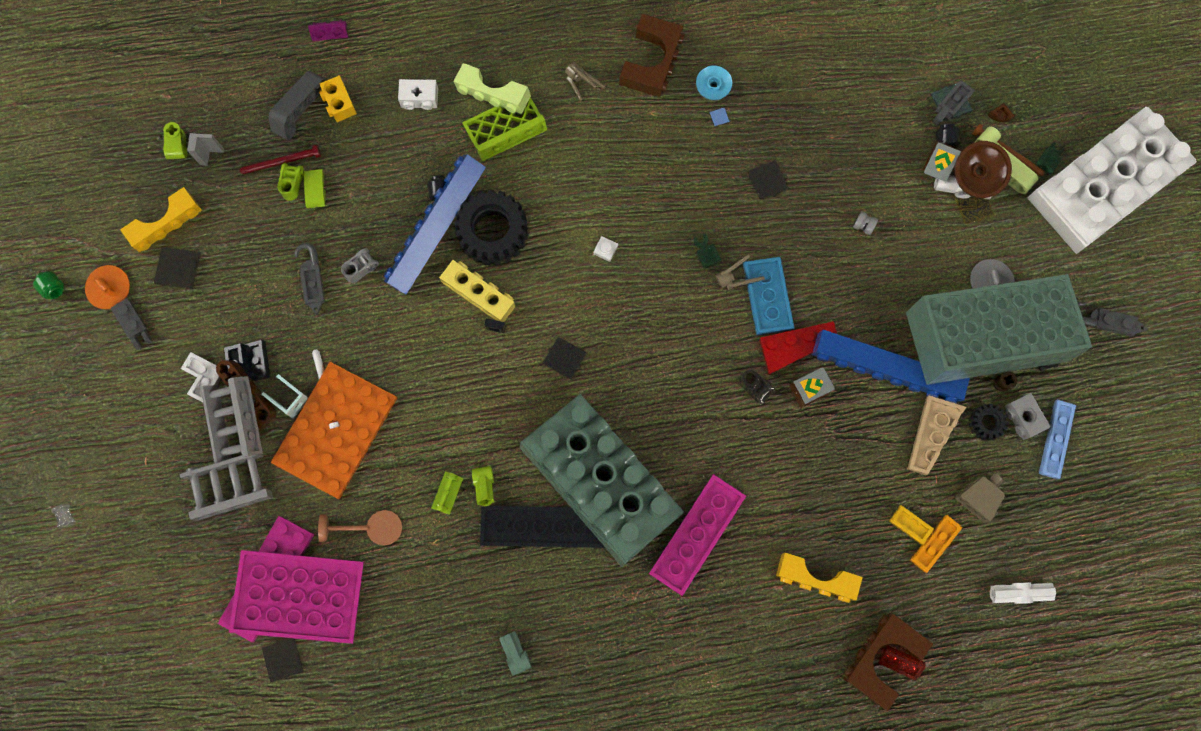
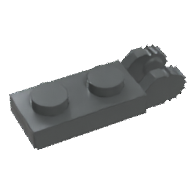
[111,298,153,350]

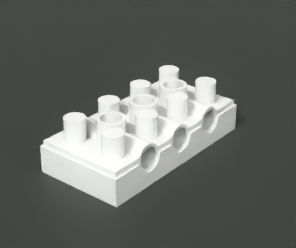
[1027,107,1197,254]

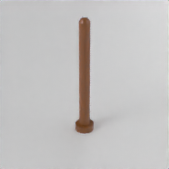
[972,123,1045,176]

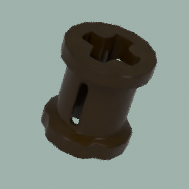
[993,371,1018,392]

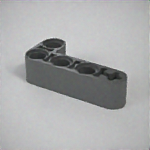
[269,70,326,140]

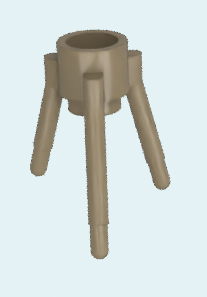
[565,62,605,101]
[715,255,765,290]

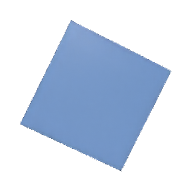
[710,108,730,126]

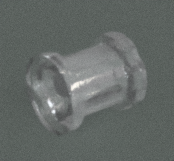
[51,503,76,529]

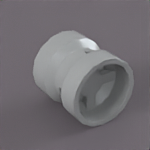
[853,211,879,236]

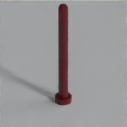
[240,145,321,174]

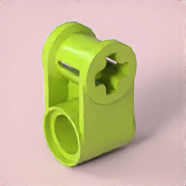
[163,122,188,160]
[277,163,304,201]

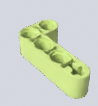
[974,127,1038,194]

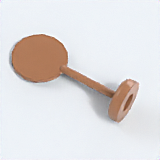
[318,510,402,546]

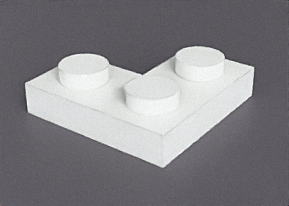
[181,352,221,402]

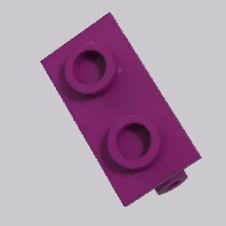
[308,19,348,41]

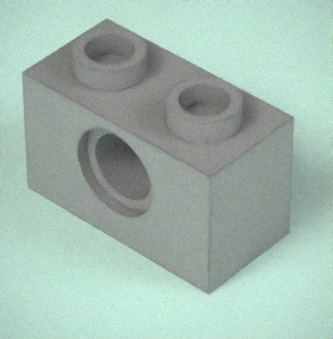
[1004,393,1051,440]

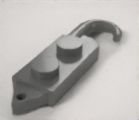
[295,243,325,315]
[1078,302,1148,337]

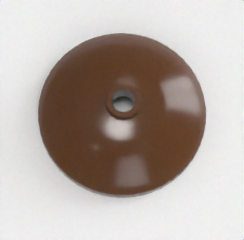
[954,141,1012,198]

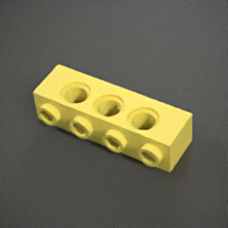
[439,260,515,322]

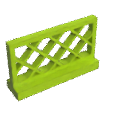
[462,97,547,162]

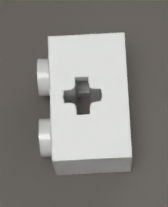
[398,79,438,110]

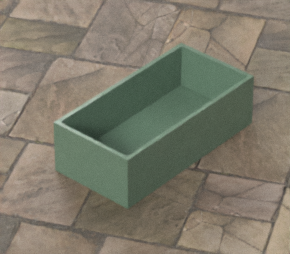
[906,274,1092,385]

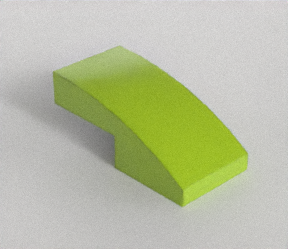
[304,169,326,208]

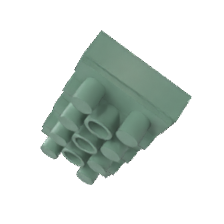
[520,394,684,567]

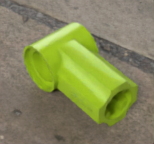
[472,466,494,506]

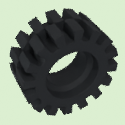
[969,404,1009,441]

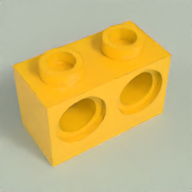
[319,75,357,122]

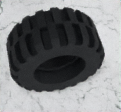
[455,190,528,266]

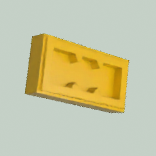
[889,505,934,545]

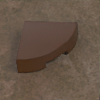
[988,103,1015,122]

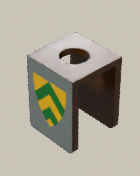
[923,140,961,182]
[789,368,835,408]

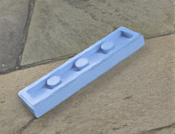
[1039,400,1076,479]

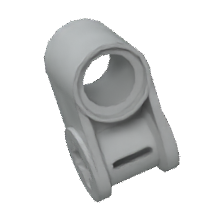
[341,248,379,283]

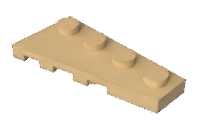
[907,395,966,475]

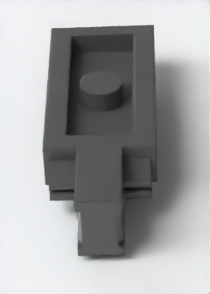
[932,80,975,126]

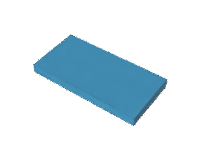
[743,257,794,336]

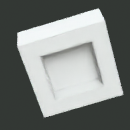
[593,236,618,262]

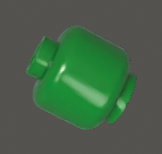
[33,271,64,299]

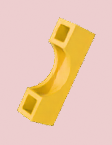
[120,187,202,253]
[776,553,863,603]

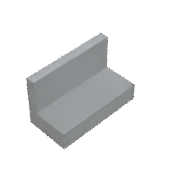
[187,133,225,166]

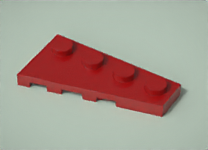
[759,321,837,375]

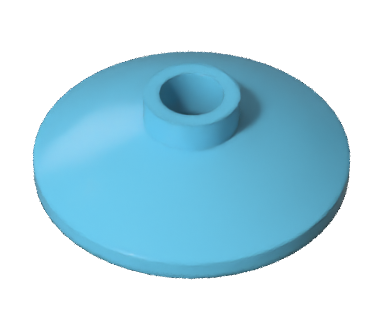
[696,66,732,100]

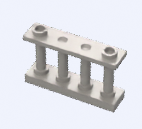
[200,376,263,463]
[180,454,273,521]

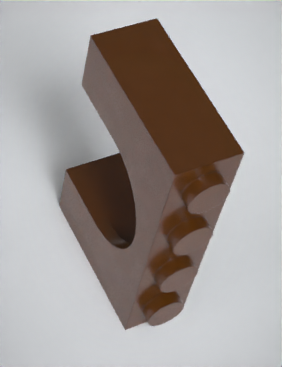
[619,14,685,97]
[843,613,933,711]

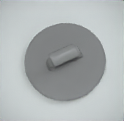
[970,259,1015,288]

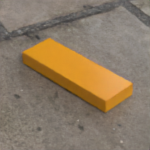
[910,515,963,573]

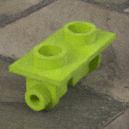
[431,471,464,515]

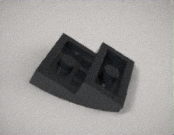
[224,340,270,381]

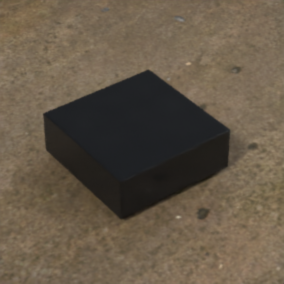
[484,318,506,333]

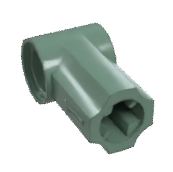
[499,631,532,676]

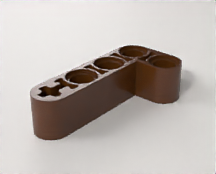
[216,360,276,432]

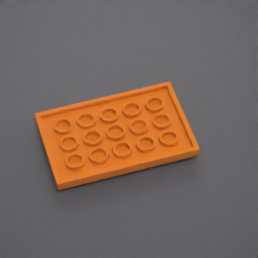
[271,362,397,500]

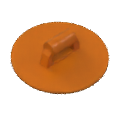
[85,265,130,309]

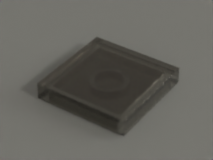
[154,247,201,289]

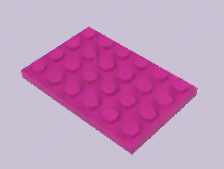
[229,550,364,644]

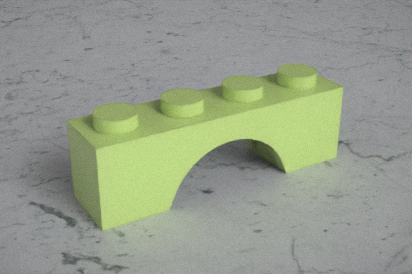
[453,63,531,114]

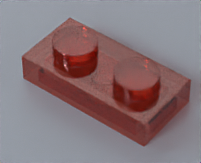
[878,645,925,681]

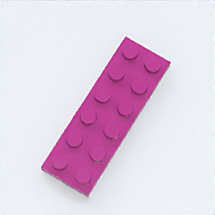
[649,474,746,596]
[217,516,315,642]

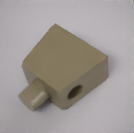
[955,473,1005,523]

